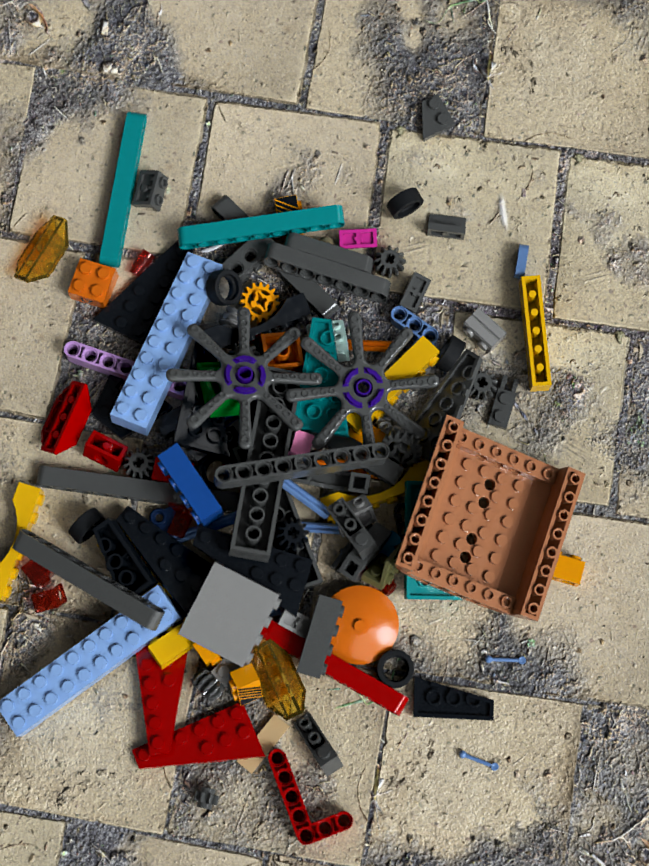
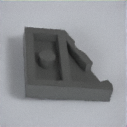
[421,94,455,141]

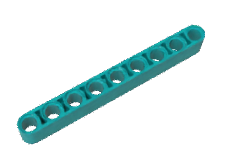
[99,111,147,268]
[177,205,345,250]

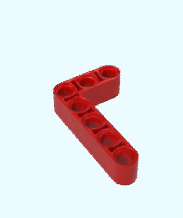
[268,749,353,845]

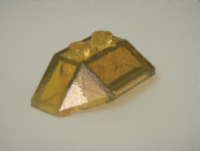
[14,215,69,283]
[252,639,306,721]

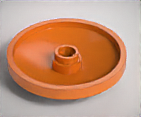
[330,585,399,665]

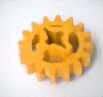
[239,282,280,324]

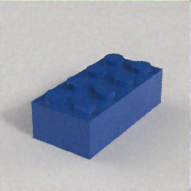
[157,443,224,527]

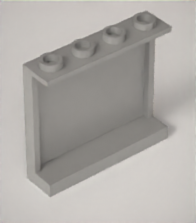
[178,561,282,667]

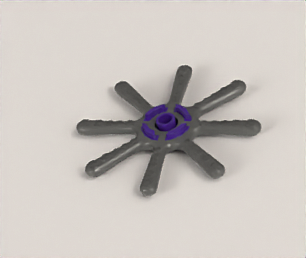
[166,307,322,450]
[285,312,439,459]

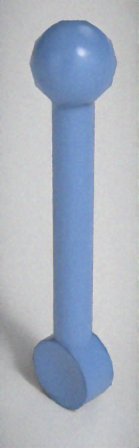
[485,655,526,665]
[459,750,499,771]

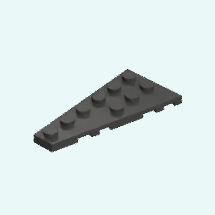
[407,349,483,462]

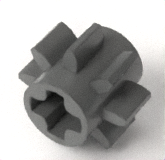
[194,786,219,810]

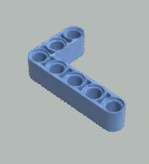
[390,306,439,348]

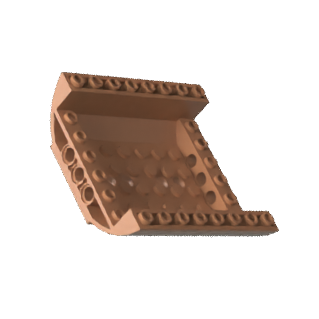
[395,415,585,622]

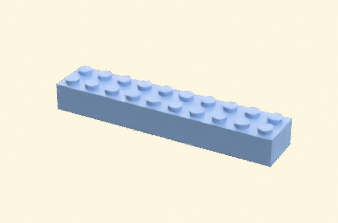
[110,252,223,436]
[0,585,184,737]

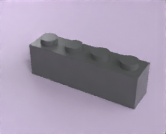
[296,594,345,679]

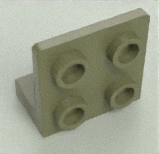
[361,540,403,590]

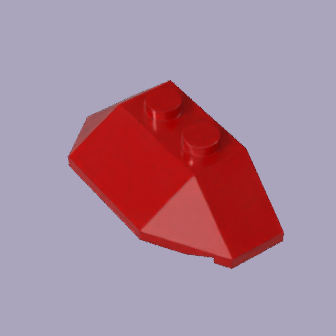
[41,380,92,455]

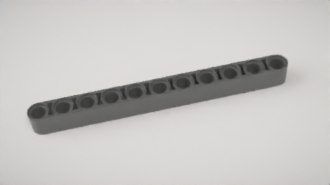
[36,466,240,514]

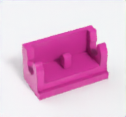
[339,228,377,249]

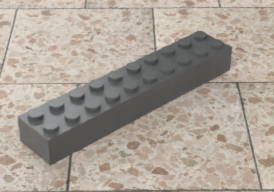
[228,366,301,563]

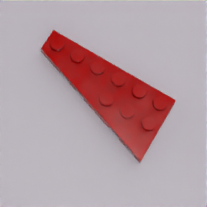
[136,632,189,756]
[132,703,266,770]

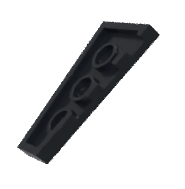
[413,677,494,721]

